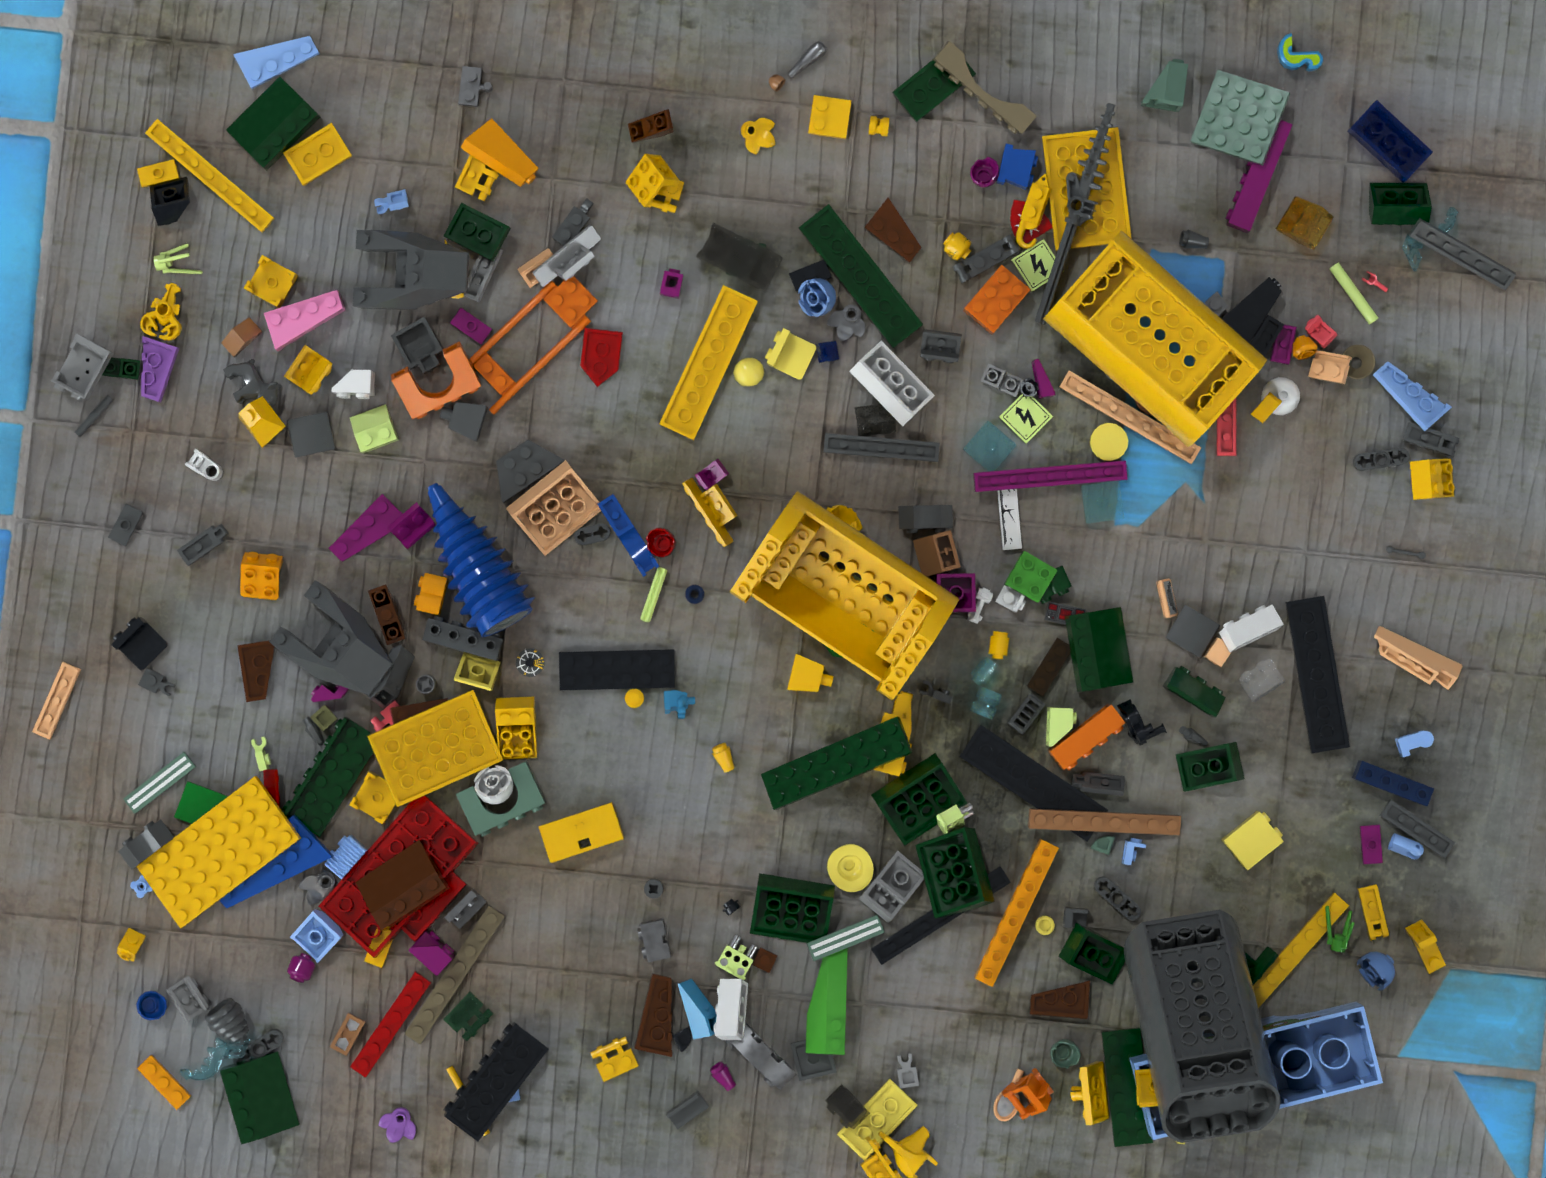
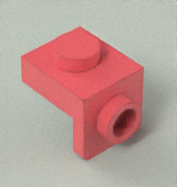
[1305,315,1337,349]

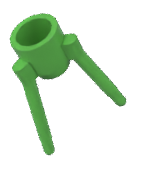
[1325,906,1355,952]

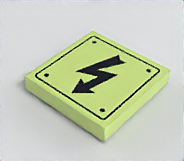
[1011,239,1064,292]
[999,394,1053,444]

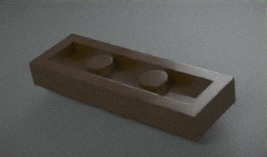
[1027,638,1071,696]

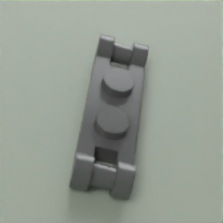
[953,234,1021,283]

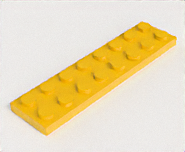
[659,285,758,440]

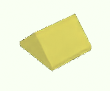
[454,652,501,691]

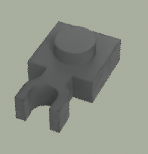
[138,668,175,696]

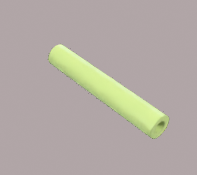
[1329,262,1378,325]

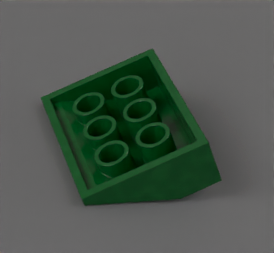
[226,76,320,171]
[1065,607,1133,692]
[871,753,968,846]
[915,827,995,919]
[750,873,835,943]
[220,1051,300,1145]

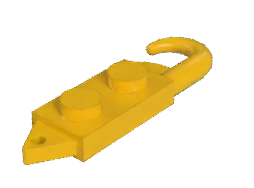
[1016,174,1052,249]

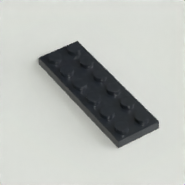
[559,649,675,690]

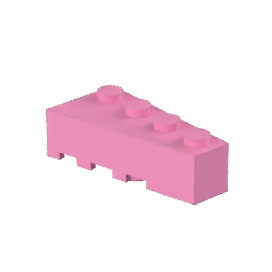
[264,290,345,352]

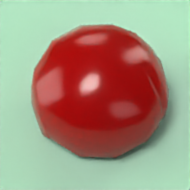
[646,528,676,557]

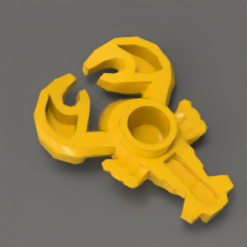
[140,283,182,341]

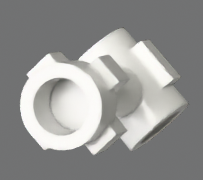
[967,587,993,624]

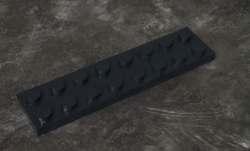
[1285,596,1350,754]
[959,725,1108,842]

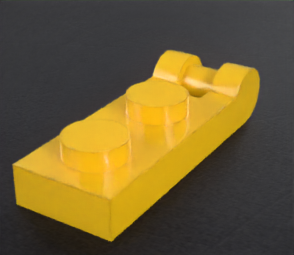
[1357,884,1389,941]

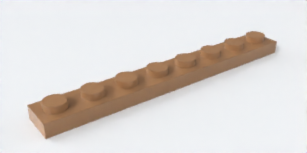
[1028,808,1181,835]

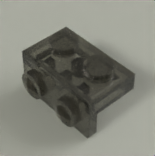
[855,404,896,437]

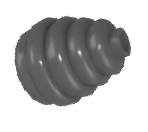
[205,998,249,1044]

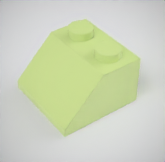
[350,404,399,454]
[1046,707,1077,747]

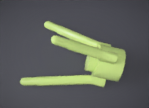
[154,244,203,274]

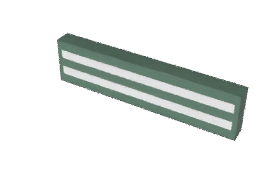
[123,752,196,814]
[806,915,885,961]

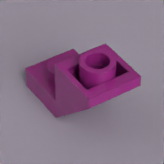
[311,684,349,702]

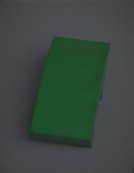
[102,357,140,380]

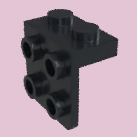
[111,617,168,670]

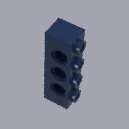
[1352,760,1434,806]

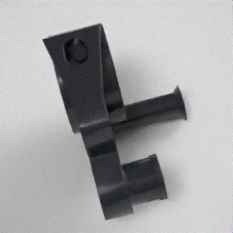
[1117,699,1167,746]

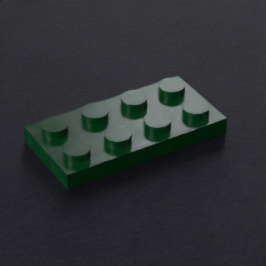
[892,60,976,123]

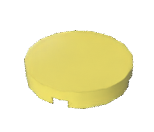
[1090,423,1128,461]

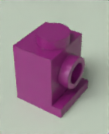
[660,268,684,299]

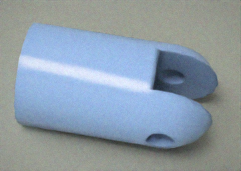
[1388,833,1424,860]

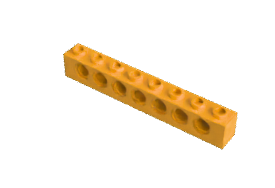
[974,838,1059,987]

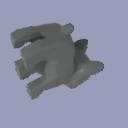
[223,359,281,407]

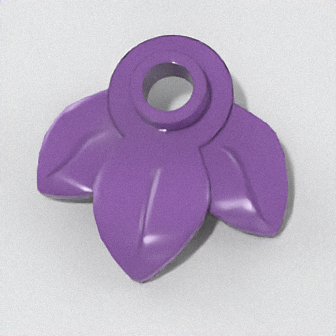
[379,1107,416,1143]

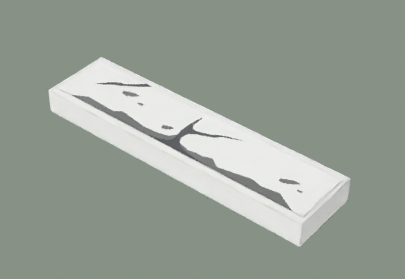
[997,489,1022,550]

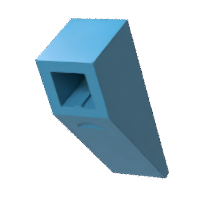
[678,979,717,1039]

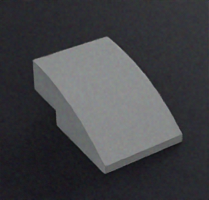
[858,851,924,923]

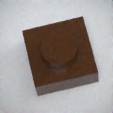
[752,947,778,973]

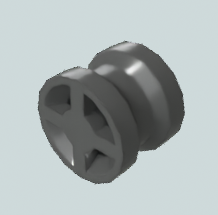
[644,879,664,899]

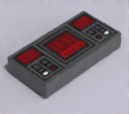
[1044,601,1086,625]

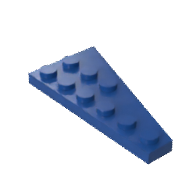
[219,815,334,908]

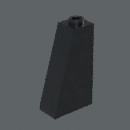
[1221,277,1282,343]

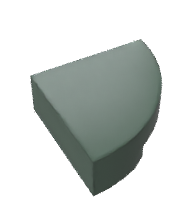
[1090,835,1115,855]

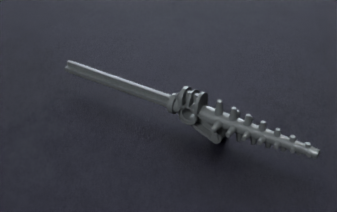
[1035,103,1115,325]

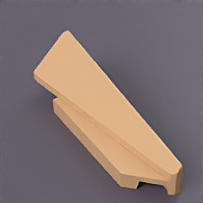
[1374,626,1463,690]

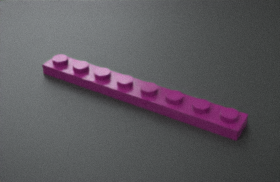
[973,461,1128,492]

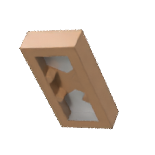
[330,1013,366,1056]

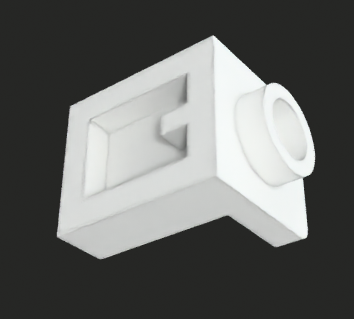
[995,585,1026,613]

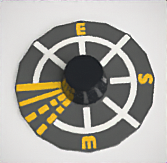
[516,648,544,677]

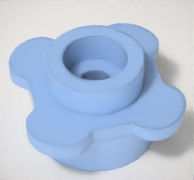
[130,875,153,898]

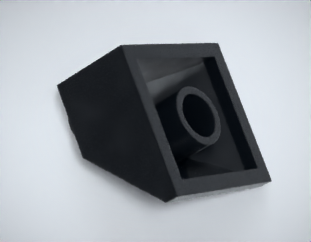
[150,177,190,226]

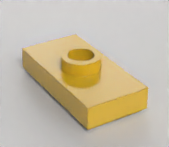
[137,159,179,188]

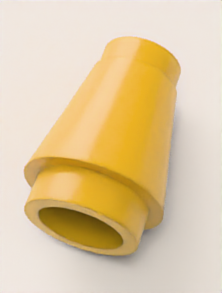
[712,743,735,773]

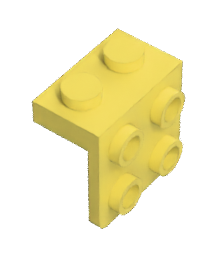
[765,328,816,380]

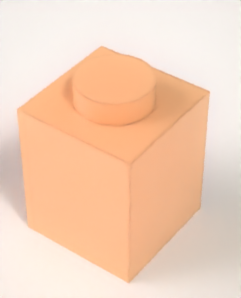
[1203,637,1231,667]

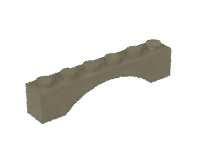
[932,41,1037,134]

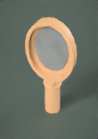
[993,1068,1024,1121]

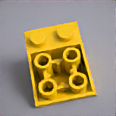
[495,697,537,759]

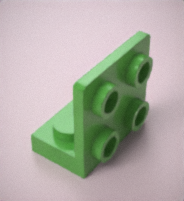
[1004,551,1057,603]

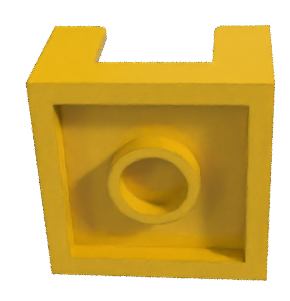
[244,255,299,308]
[349,771,396,824]

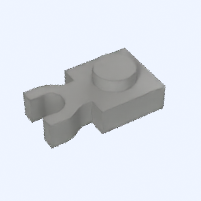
[897,1053,919,1089]

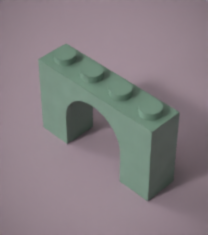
[456,761,546,837]

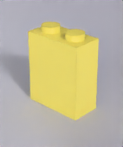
[1221,811,1284,870]

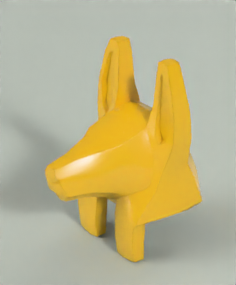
[878,1126,938,1178]

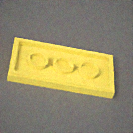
[837,1078,918,1161]

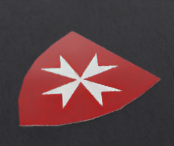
[1010,200,1052,243]

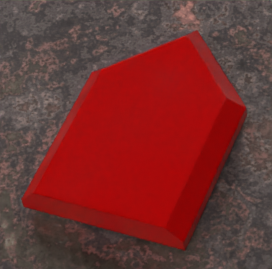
[580,328,623,387]

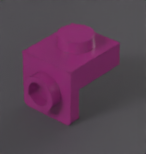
[695,459,729,490]

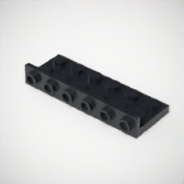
[443,1022,549,1142]

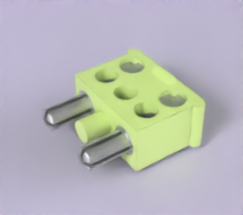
[936,803,974,834]
[715,935,757,980]

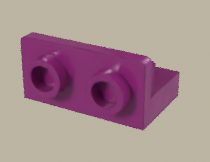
[388,502,436,549]

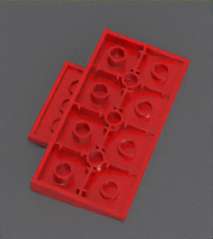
[318,795,479,958]

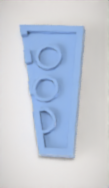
[233,36,320,89]
[1373,362,1452,431]

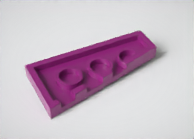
[328,494,403,562]

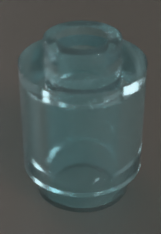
[970,657,998,686]

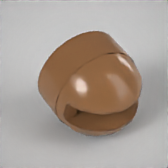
[769,74,786,92]

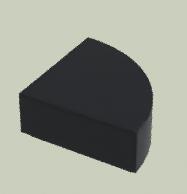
[672,1026,691,1052]

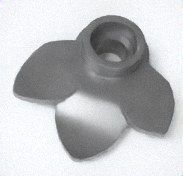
[827,305,865,341]
[299,871,335,905]

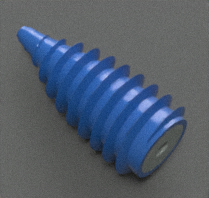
[427,483,535,637]

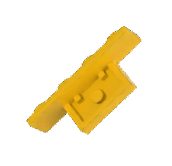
[682,478,738,547]
[860,1136,902,1178]

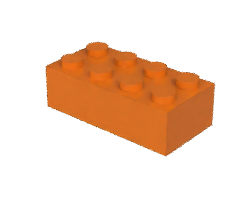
[1047,704,1125,770]

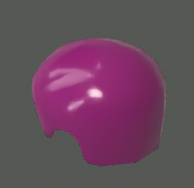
[970,157,1000,187]

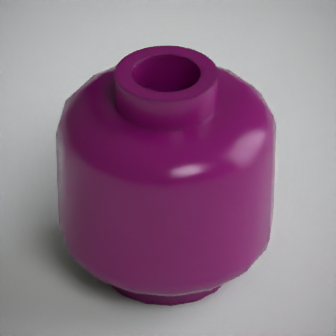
[287,953,315,983]

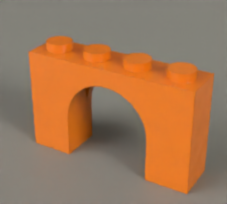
[391,341,481,419]

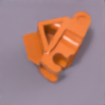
[1002,1068,1054,1120]

